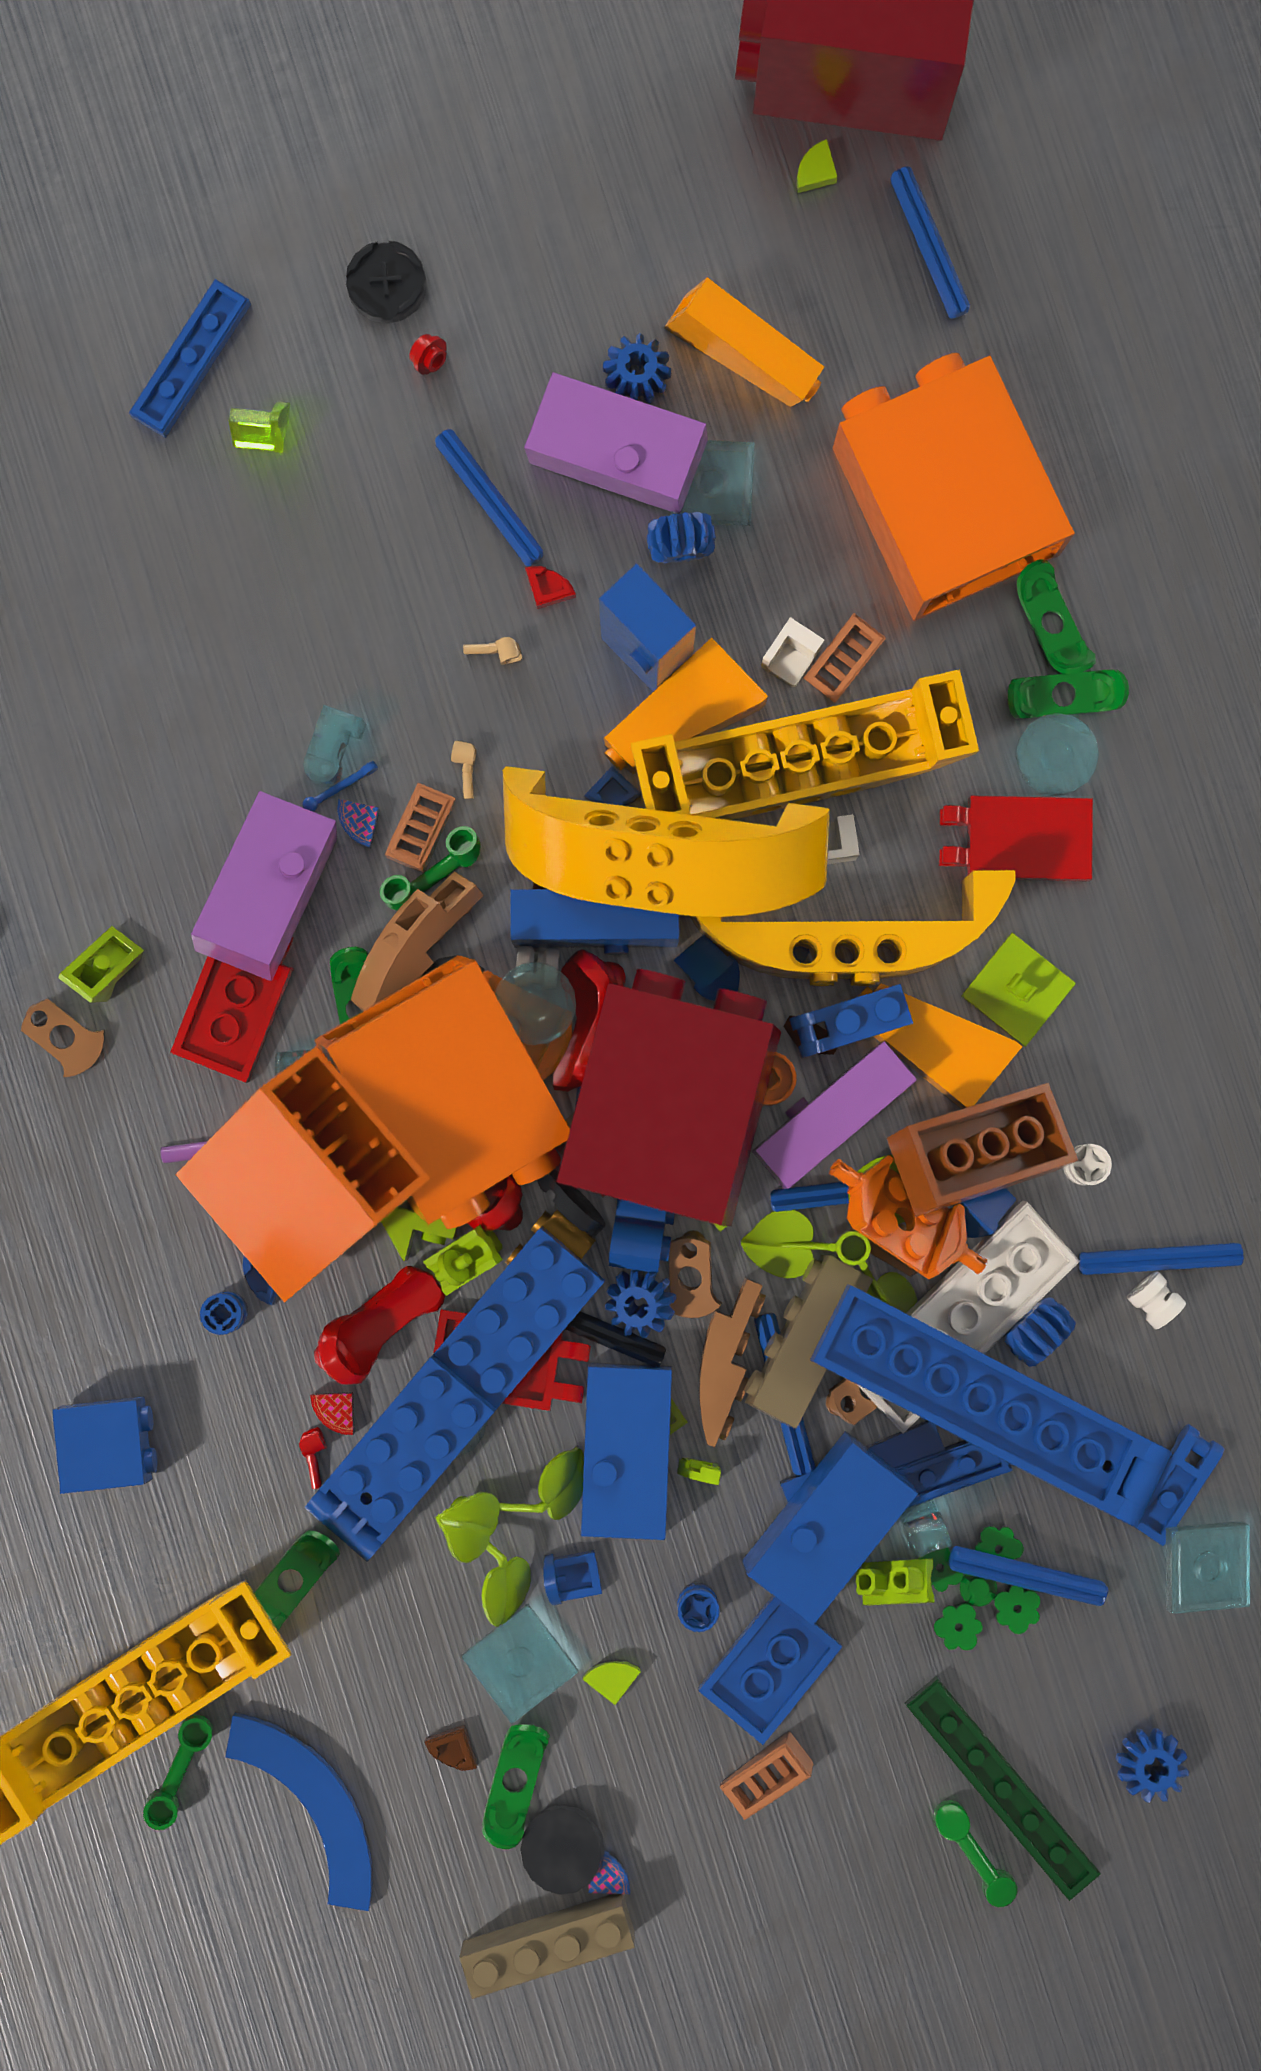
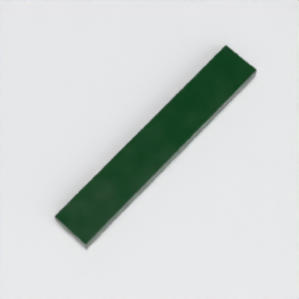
[905,1676,1101,1901]

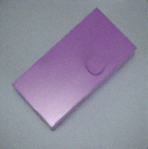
[524,372,708,514]
[191,791,337,981]
[752,1041,917,1189]

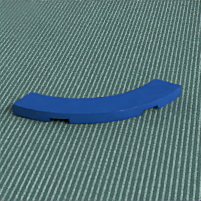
[225,1712,373,1911]

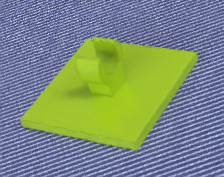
[961,933,1076,1047]

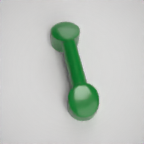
[379,826,481,911]
[143,1715,213,1830]
[933,1800,1018,1907]

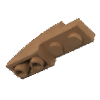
[351,871,484,1011]
[699,1277,766,1447]

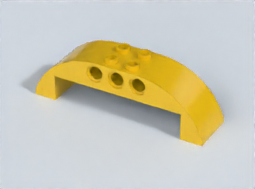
[631,669,979,820]
[503,766,830,917]
[689,870,1015,986]
[0,1580,292,1845]

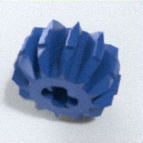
[603,333,672,404]
[647,512,716,563]
[605,1270,676,1338]
[1005,1297,1076,1367]
[1116,1728,1189,1803]

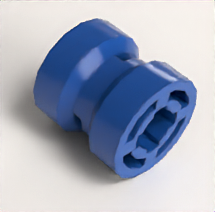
[200,1291,248,1335]
[677,1583,719,1632]

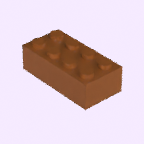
[886,1083,1079,1217]

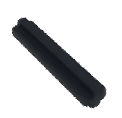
[565,1311,666,1367]

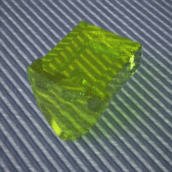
[228,402,290,453]

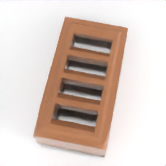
[804,613,886,703]
[385,783,456,873]
[720,1731,814,1820]

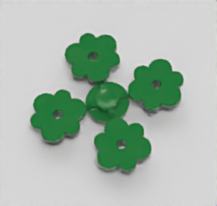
[918,1526,1040,1651]

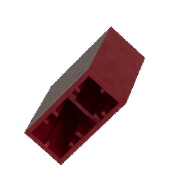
[735,0,974,141]
[557,969,781,1227]

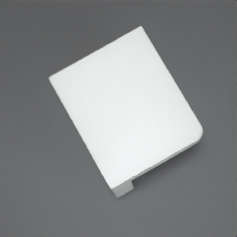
[761,617,824,687]
[827,814,860,864]

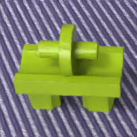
[423,1225,503,1296]
[856,1559,934,1606]

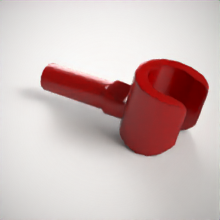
[299,1427,327,1489]

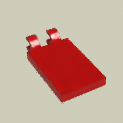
[939,796,1093,881]
[170,937,294,1083]
[433,1309,591,1411]

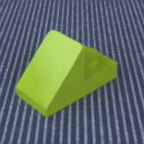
[58,926,144,1003]
[381,1206,459,1261]

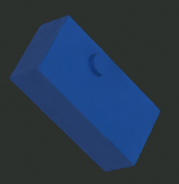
[599,563,696,692]
[510,889,679,955]
[581,1363,673,1540]
[742,1431,918,1625]

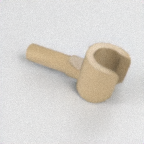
[463,637,522,665]
[451,740,477,799]

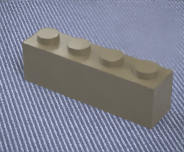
[744,1255,873,1429]
[459,1894,635,1999]

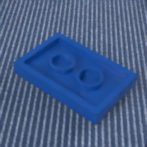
[698,1595,843,1745]

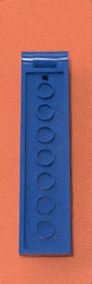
[304,1226,606,1562]
[810,1284,1173,1528]

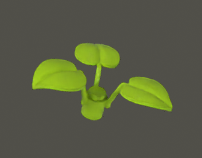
[741,1154,917,1313]
[435,1446,584,1627]

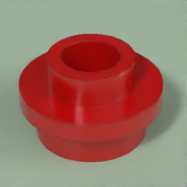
[409,334,447,375]

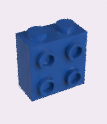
[52,1396,158,1494]

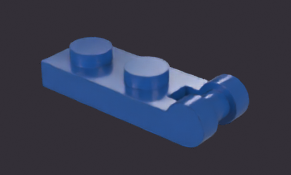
[789,984,913,1059]
[1137,1424,1225,1546]

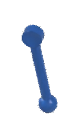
[302,761,378,812]

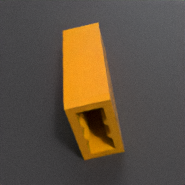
[664,277,824,407]
[604,637,768,774]
[858,983,1023,1109]

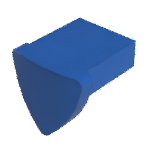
[674,934,740,1001]
[952,1188,1017,1238]
[543,1550,602,1605]

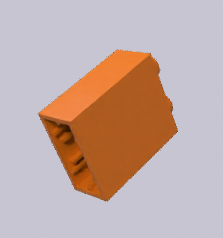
[832,353,1075,621]
[314,955,570,1229]
[175,1046,430,1303]

